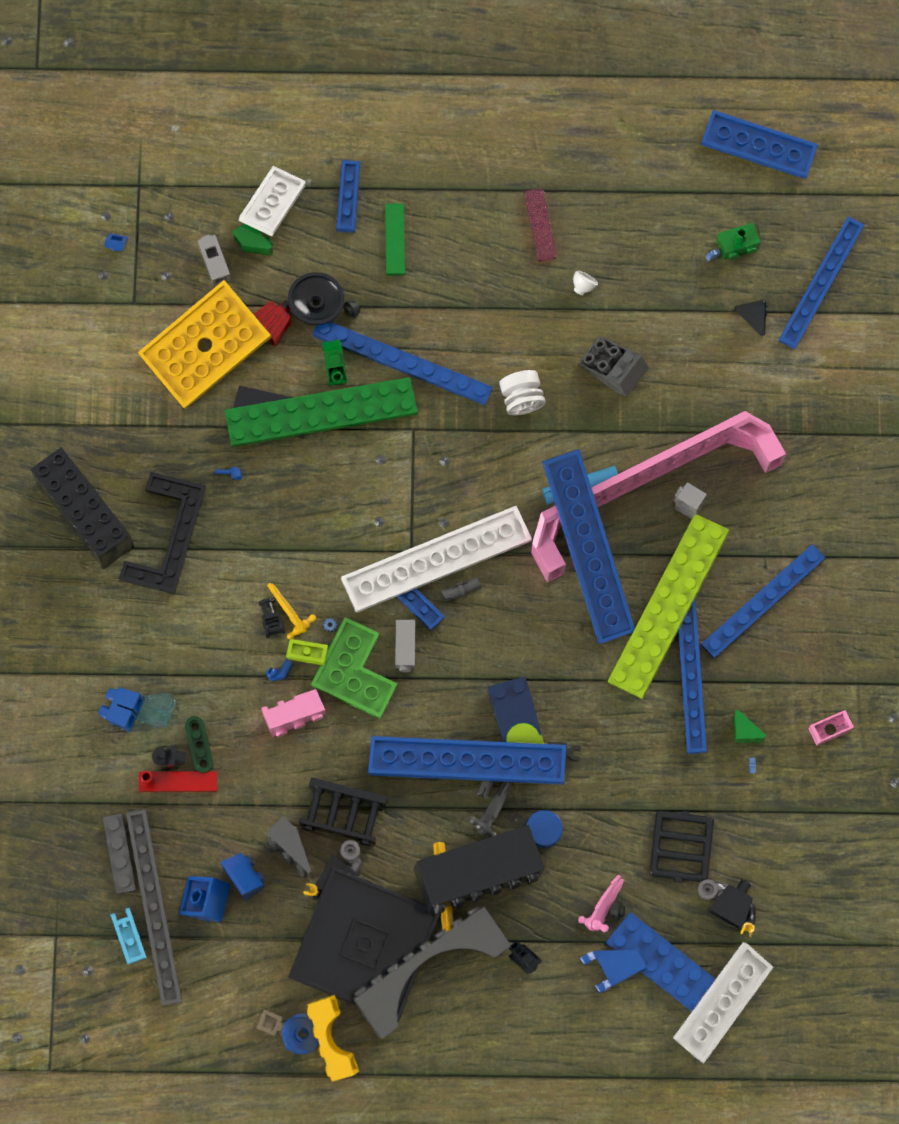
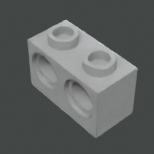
[674,482,707,519]

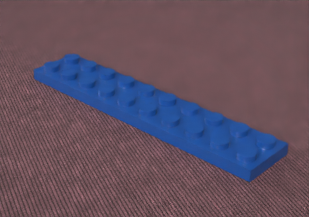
[542,449,635,644]
[368,736,566,784]

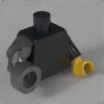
[303,840,362,899]
[697,879,756,937]

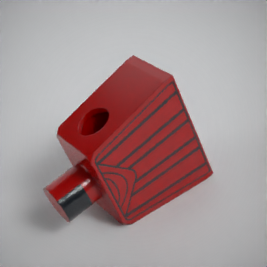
[253,300,292,347]

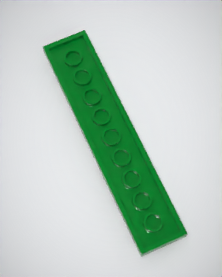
[224,377,418,448]

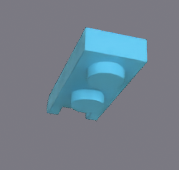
[111,908,147,965]

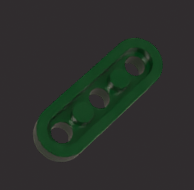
[185,716,214,773]

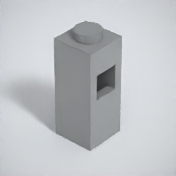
[198,235,231,286]
[395,620,415,672]

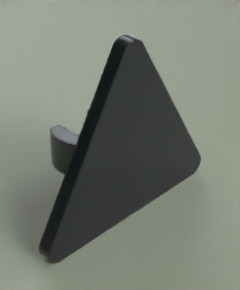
[734,299,767,336]

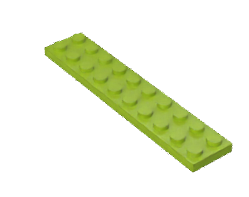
[608,514,730,700]

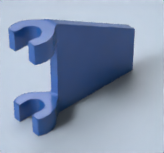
[580,950,647,993]

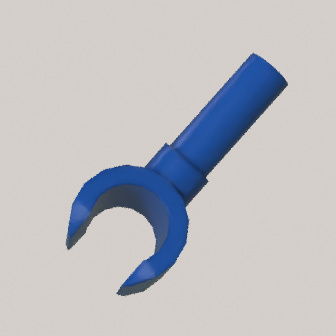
[215,467,242,480]

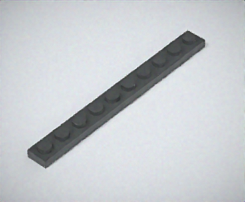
[126,809,182,1007]

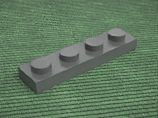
[103,814,136,895]

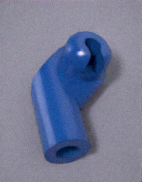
[266,660,294,681]

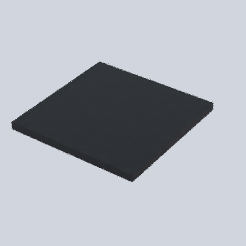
[288,866,440,1022]

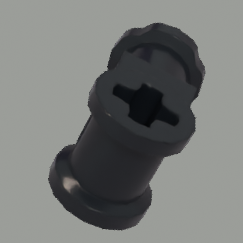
[258,598,285,638]

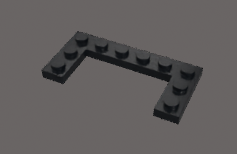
[119,472,206,595]

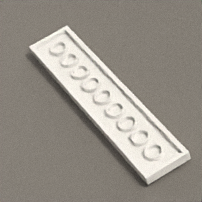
[341,506,532,613]

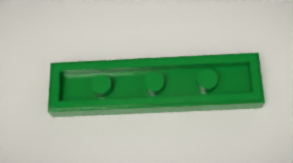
[385,203,405,276]

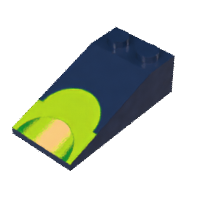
[488,676,544,744]

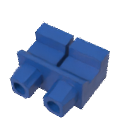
[98,687,145,732]

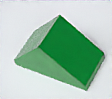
[733,709,767,743]

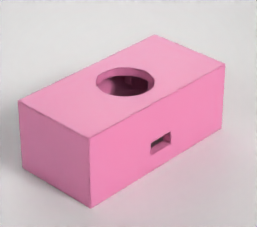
[809,710,854,746]

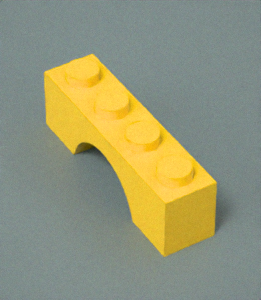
[307,995,359,1082]

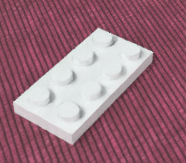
[239,166,306,236]

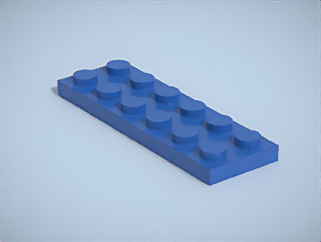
[701,110,818,179]
[606,912,716,1012]

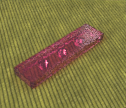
[524,188,557,262]

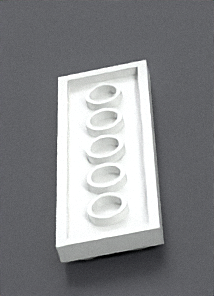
[673,942,773,1063]

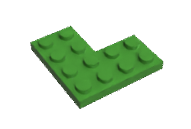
[311,617,398,719]

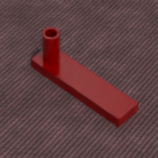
[139,771,218,792]

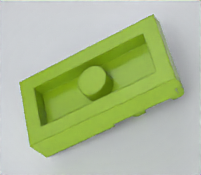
[286,639,328,666]

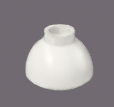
[573,271,598,295]

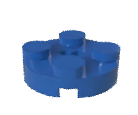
[282,1014,320,1055]

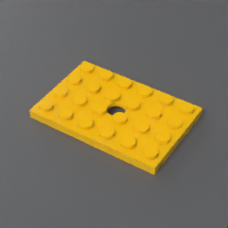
[138,280,272,410]

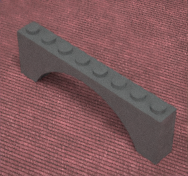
[352,906,511,1039]

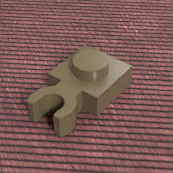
[256,1010,284,1036]

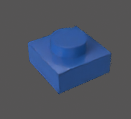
[105,233,128,251]

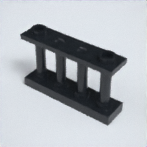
[299,777,387,846]

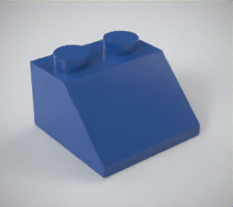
[221,852,265,901]
[179,876,231,922]

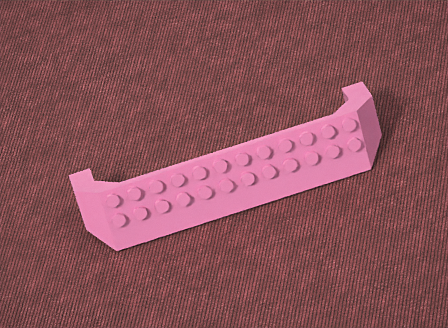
[531,411,786,583]

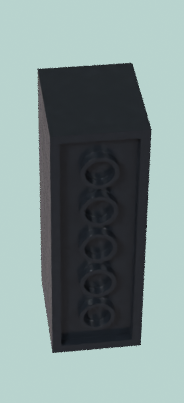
[30,447,134,570]
[414,825,545,914]

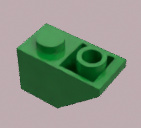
[232,223,273,256]
[322,340,348,386]

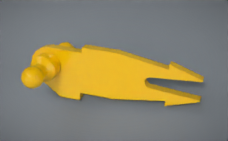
[267,583,316,640]

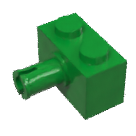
[716,223,761,260]

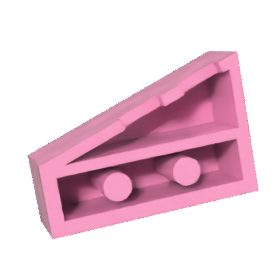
[261,689,326,737]

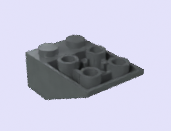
[578,336,649,397]
[266,816,313,879]

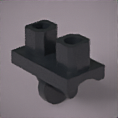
[152,745,186,771]
[508,941,542,975]

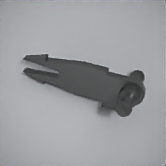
[470,782,512,837]

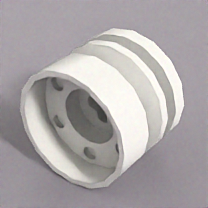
[499,370,546,415]

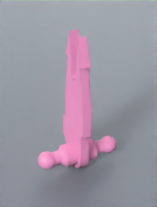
[578,875,624,932]

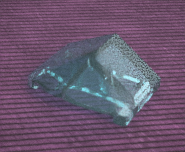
[136,692,177,728]

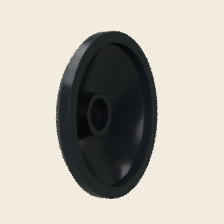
[288,272,344,325]

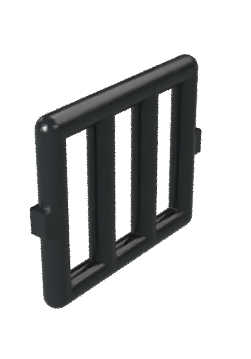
[649,811,714,882]

